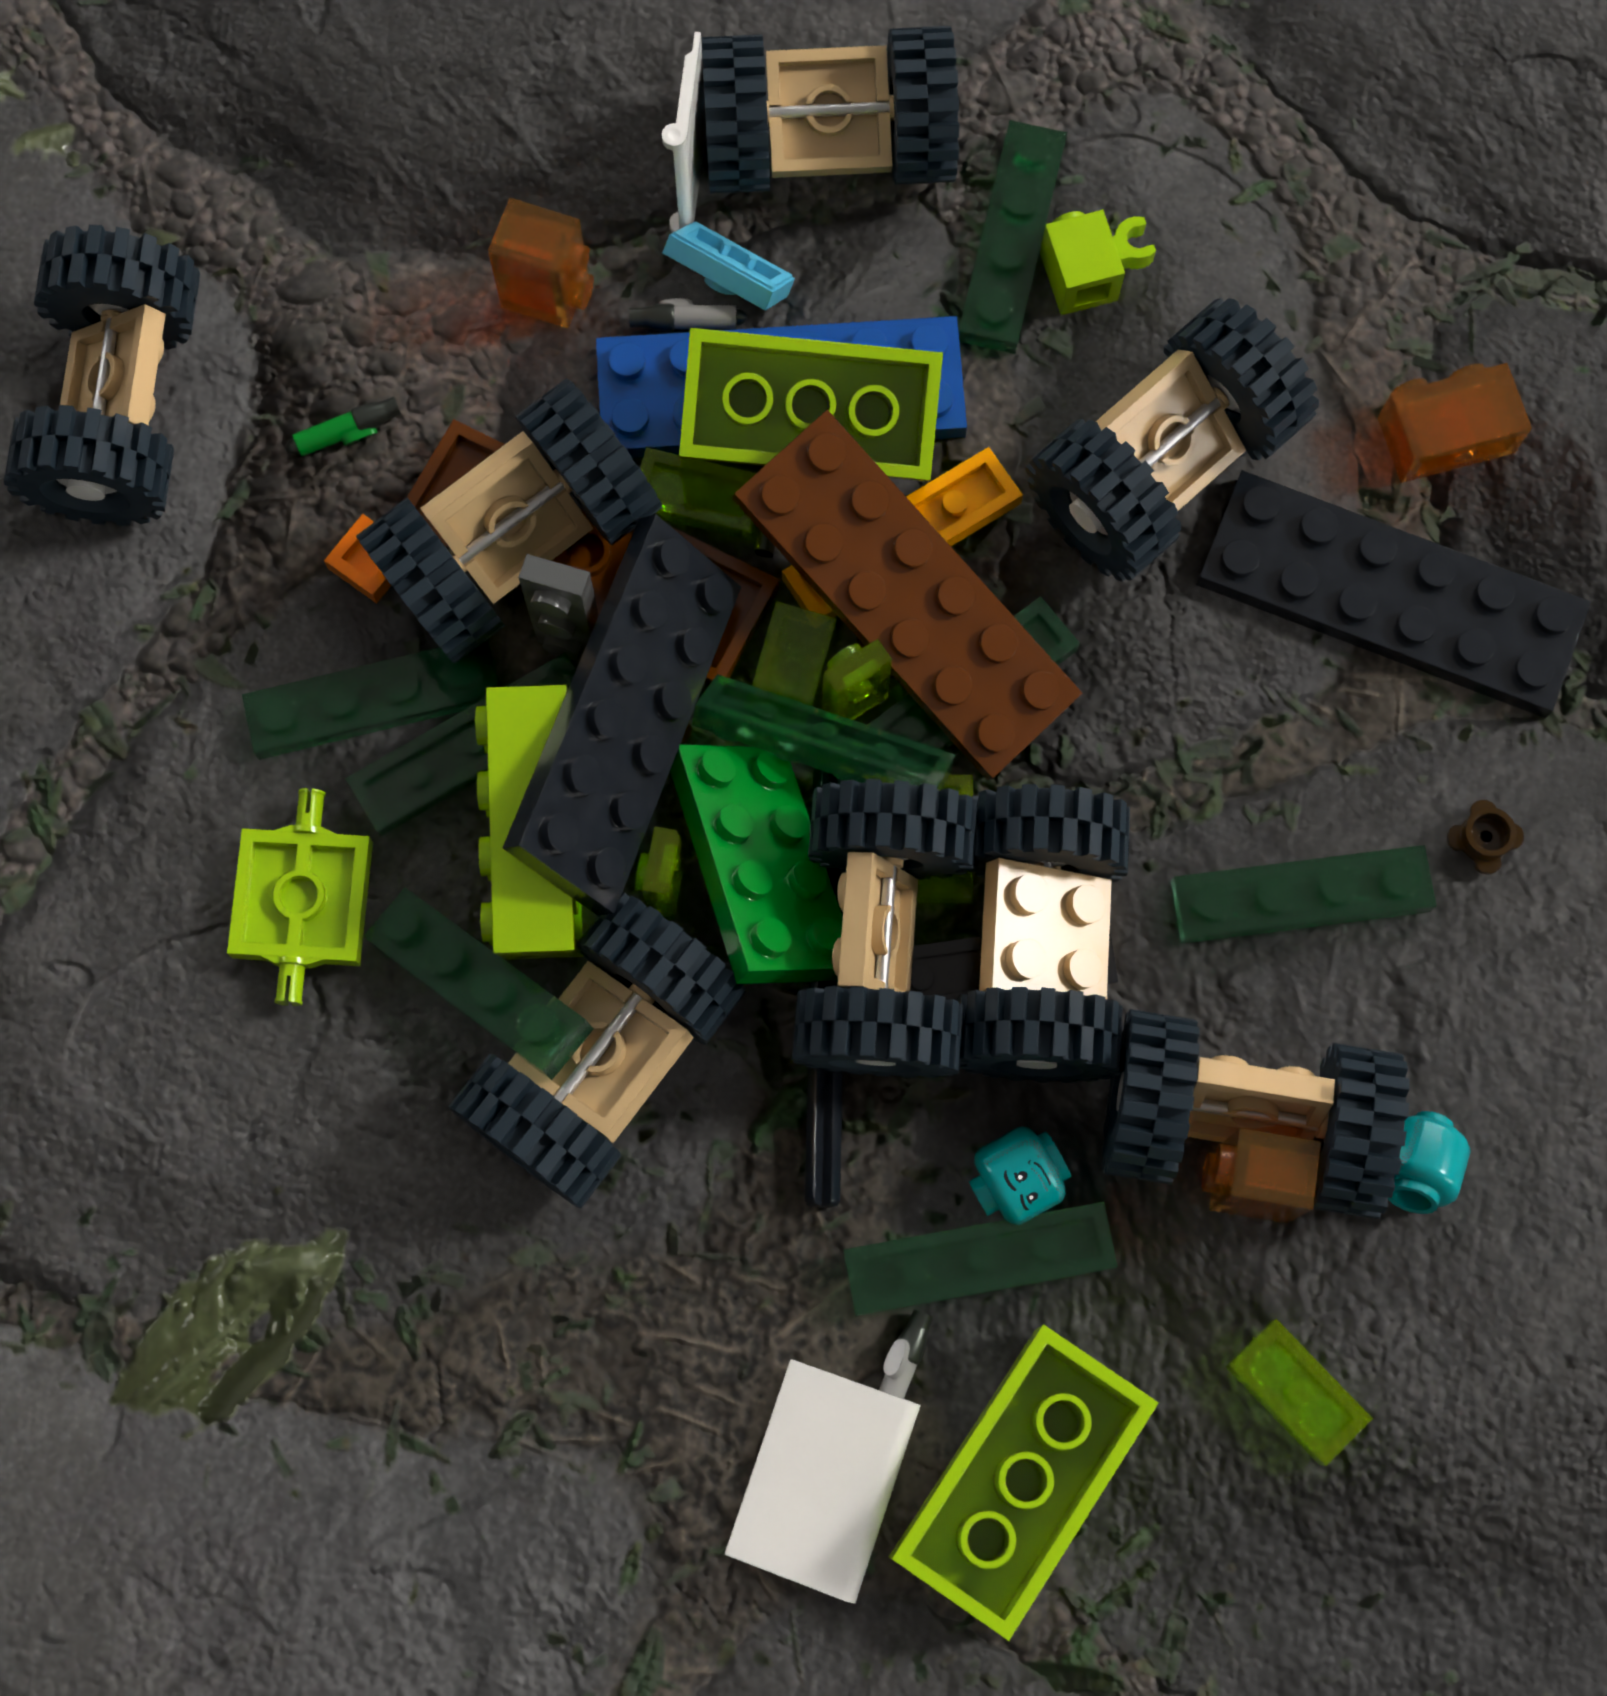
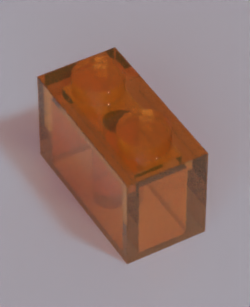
[488,198,594,329]
[1377,363,1532,483]
[1202,1128,1321,1224]

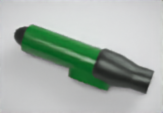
[285,396,402,457]

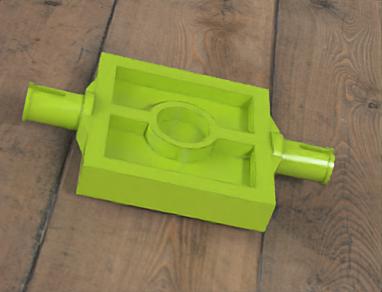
[227,788,373,1006]

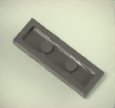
[518,554,599,660]

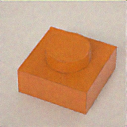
[324,514,391,604]

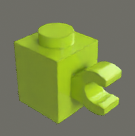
[1040,210,1156,315]

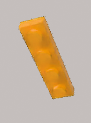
[782,447,1023,629]

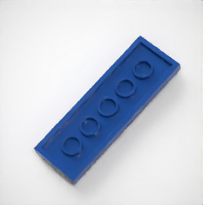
[596,316,967,458]

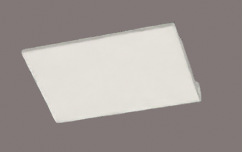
[662,32,706,233]
[724,1359,920,1603]

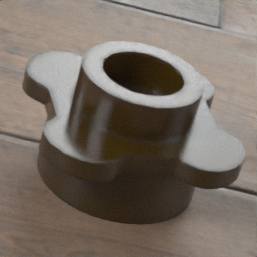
[1447,800,1524,875]

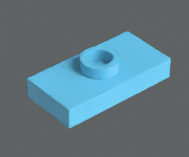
[662,221,795,311]

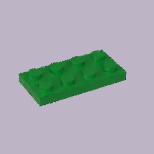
[670,744,843,984]

